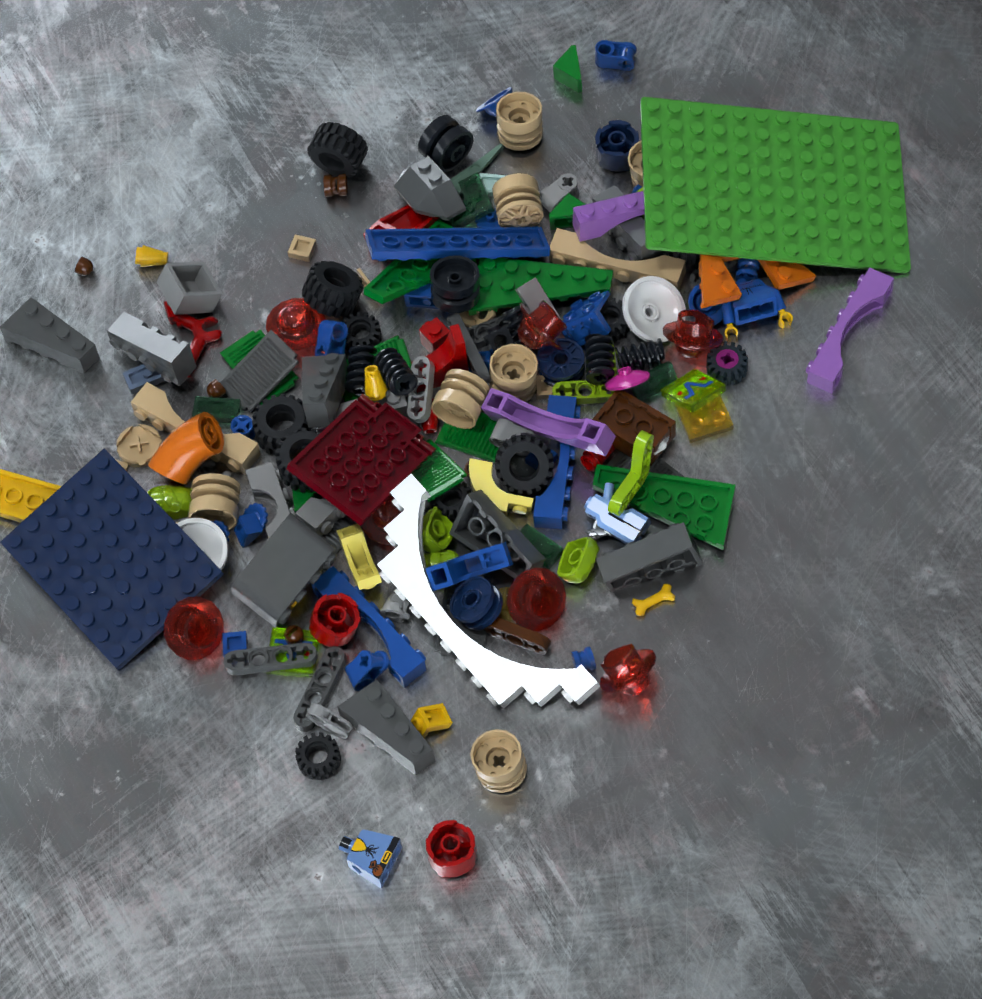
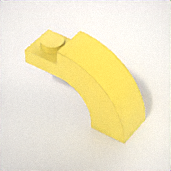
[469,458,533,517]
[337,524,382,590]

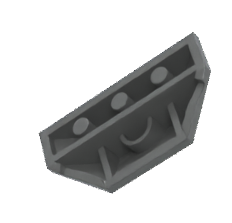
[394,156,466,221]

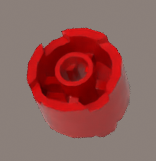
[309,593,361,648]
[426,820,477,878]

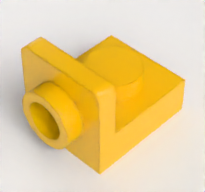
[411,703,453,739]

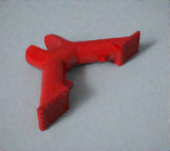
[164,301,222,377]

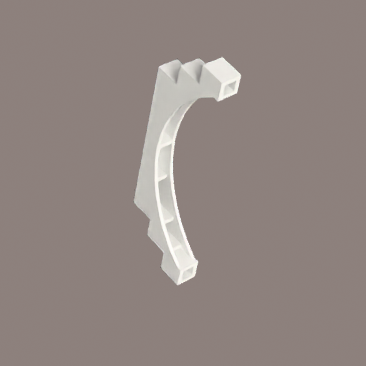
[377,474,600,708]

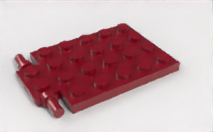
[286,394,436,526]

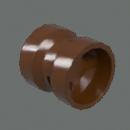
[323,174,348,197]

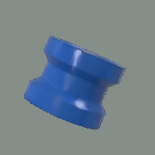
[735,258,760,281]
[230,415,255,440]
[571,646,596,671]

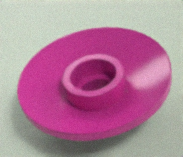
[605,366,650,391]

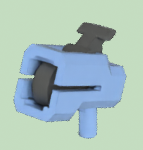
[584,483,651,544]

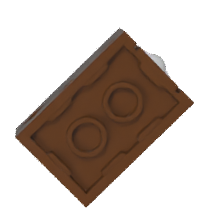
[592,390,676,467]

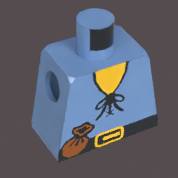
[339,830,402,888]

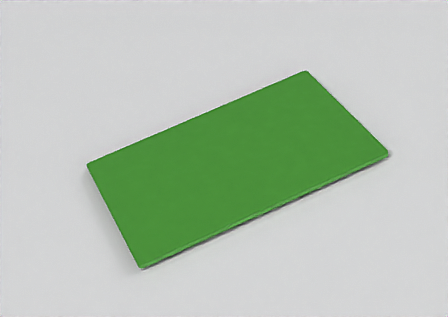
[640,97,911,273]

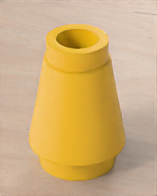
[135,245,168,267]
[364,365,388,401]

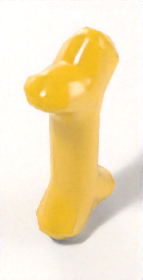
[632,584,675,616]

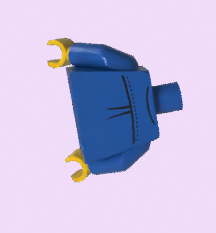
[721,278,793,342]

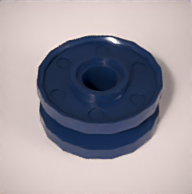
[537,338,585,387]
[450,576,503,630]

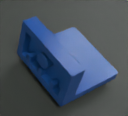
[558,290,612,346]

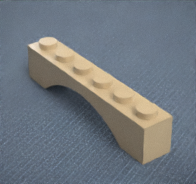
[549,228,686,291]
[131,382,261,475]

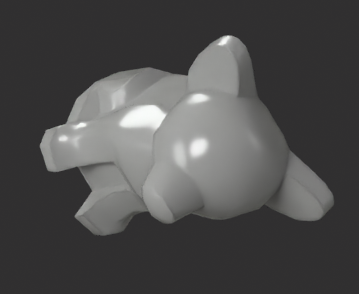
[379,592,410,623]

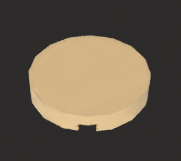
[116,424,162,467]

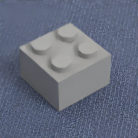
[157,261,222,315]

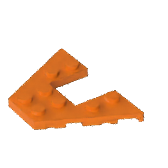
[699,254,816,309]

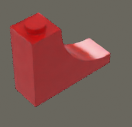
[416,324,469,393]

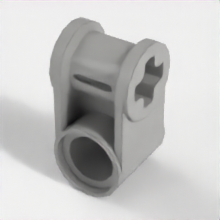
[540,173,579,212]
[489,418,535,456]

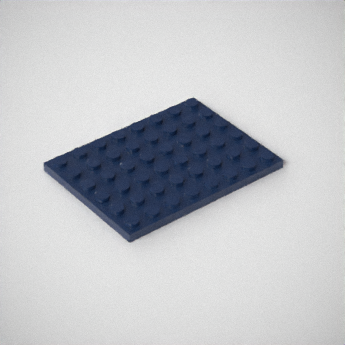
[0,448,224,671]

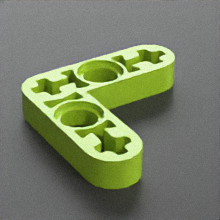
[552,345,617,404]
[608,430,654,516]

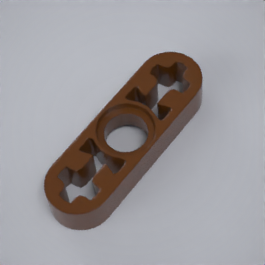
[484,617,551,655]

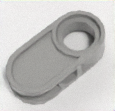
[306,703,353,739]

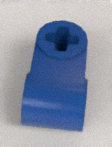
[595,40,637,71]
[315,320,348,356]
[345,650,389,691]

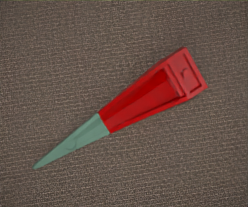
[363,144,504,240]

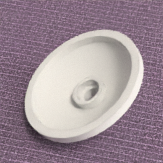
[622,276,686,343]
[177,518,229,570]

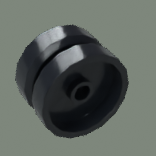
[418,115,474,172]
[430,256,480,313]

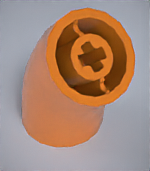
[148,412,224,485]

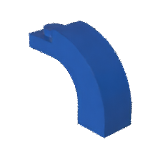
[425,542,513,591]

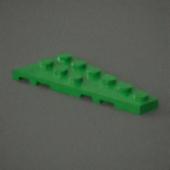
[364,220,480,304]
[469,258,614,316]
[592,464,736,550]

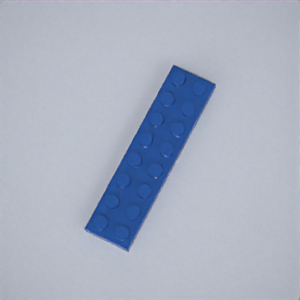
[365,227,550,261]

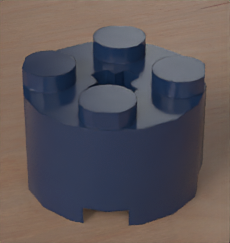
[595,120,639,171]

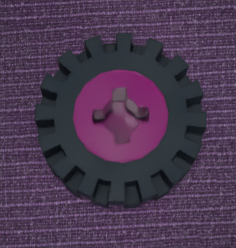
[706,341,748,386]

